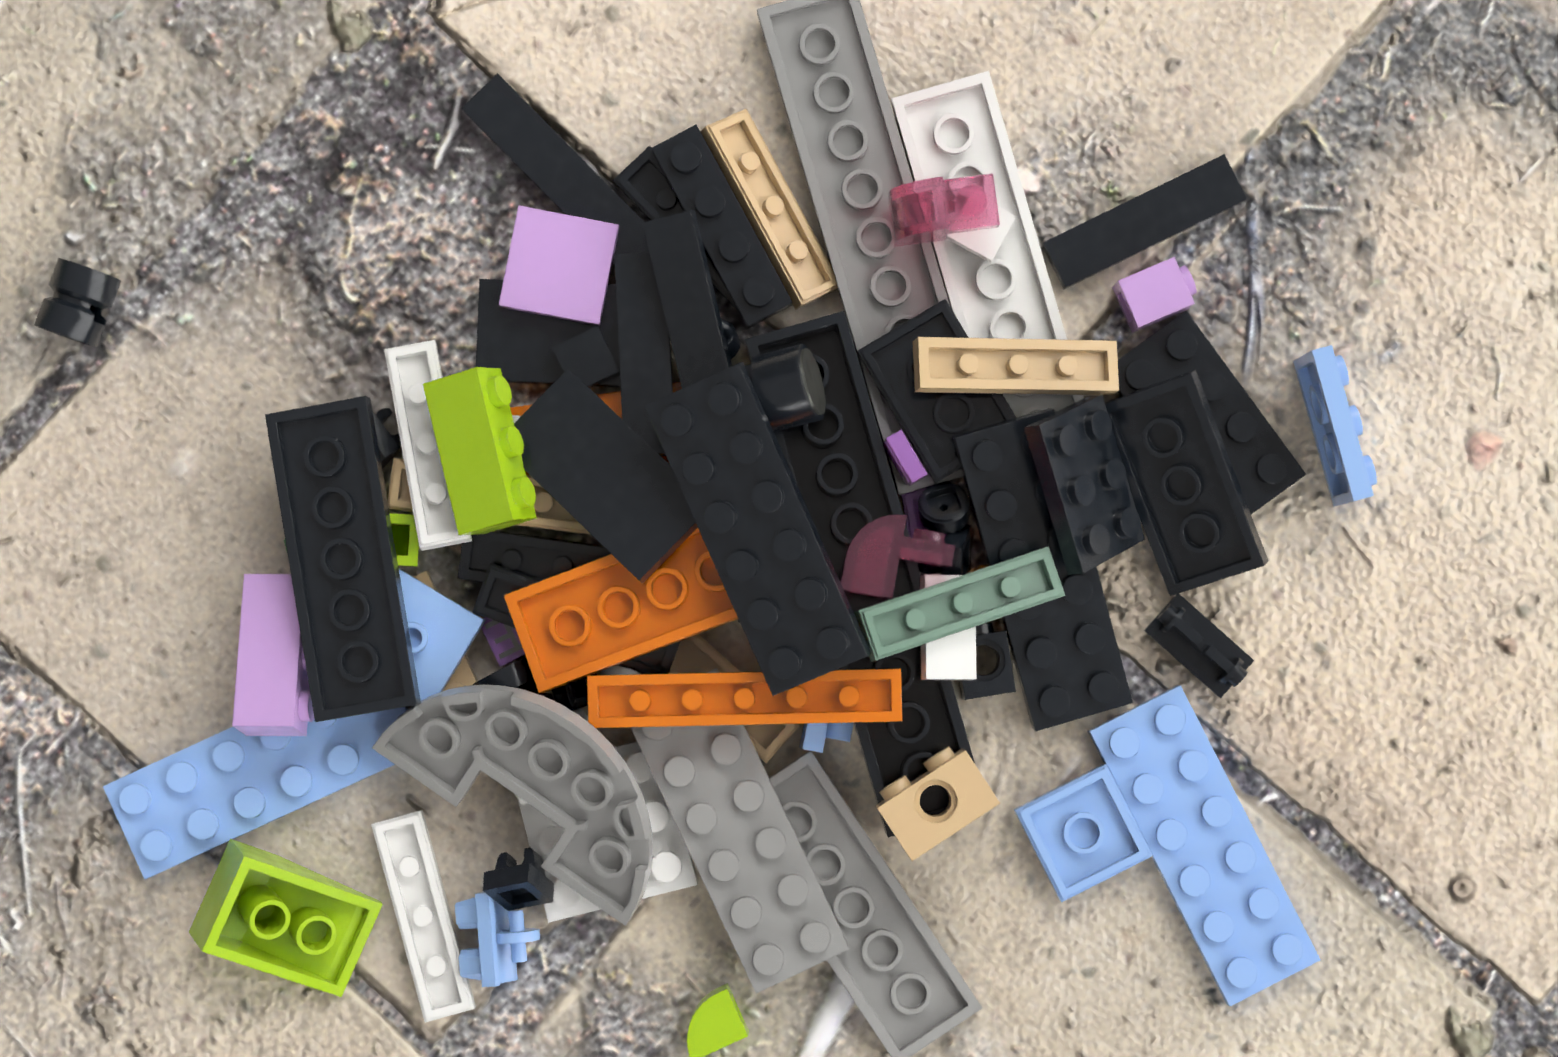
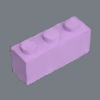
[232,574,314,736]

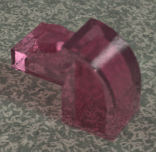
[888,173,1000,247]
[840,515,955,600]

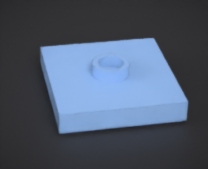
[399,569,486,701]
[1014,764,1153,902]

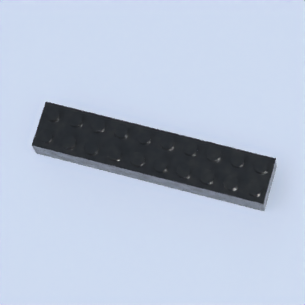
[745,311,975,838]

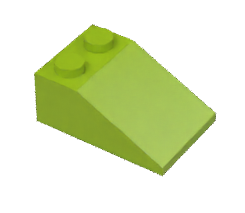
[189,839,383,997]

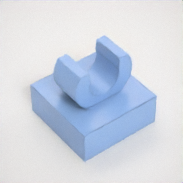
[799,722,854,753]

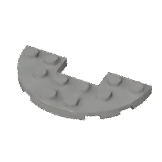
[372,685,653,926]

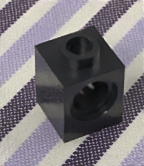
[959,623,1016,700]

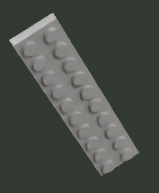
[757,0,963,496]

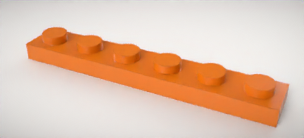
[587,668,903,728]

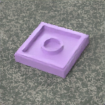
[499,205,619,326]

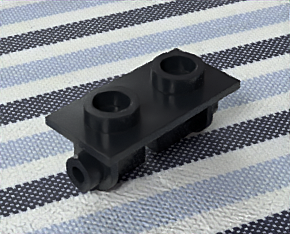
[1144,594,1254,698]

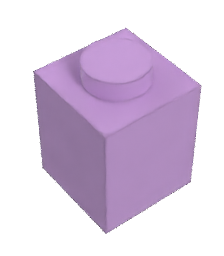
[1112,257,1197,333]

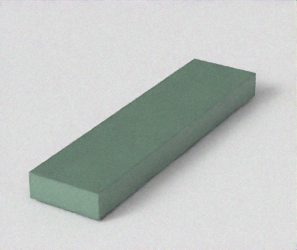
[854,546,1065,662]

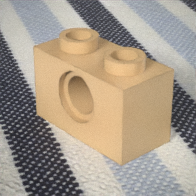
[875,746,1000,861]

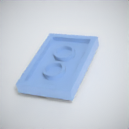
[1293,345,1377,507]

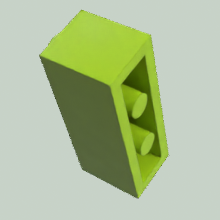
[423,367,537,535]

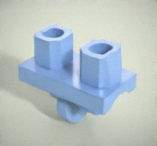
[455,892,540,987]

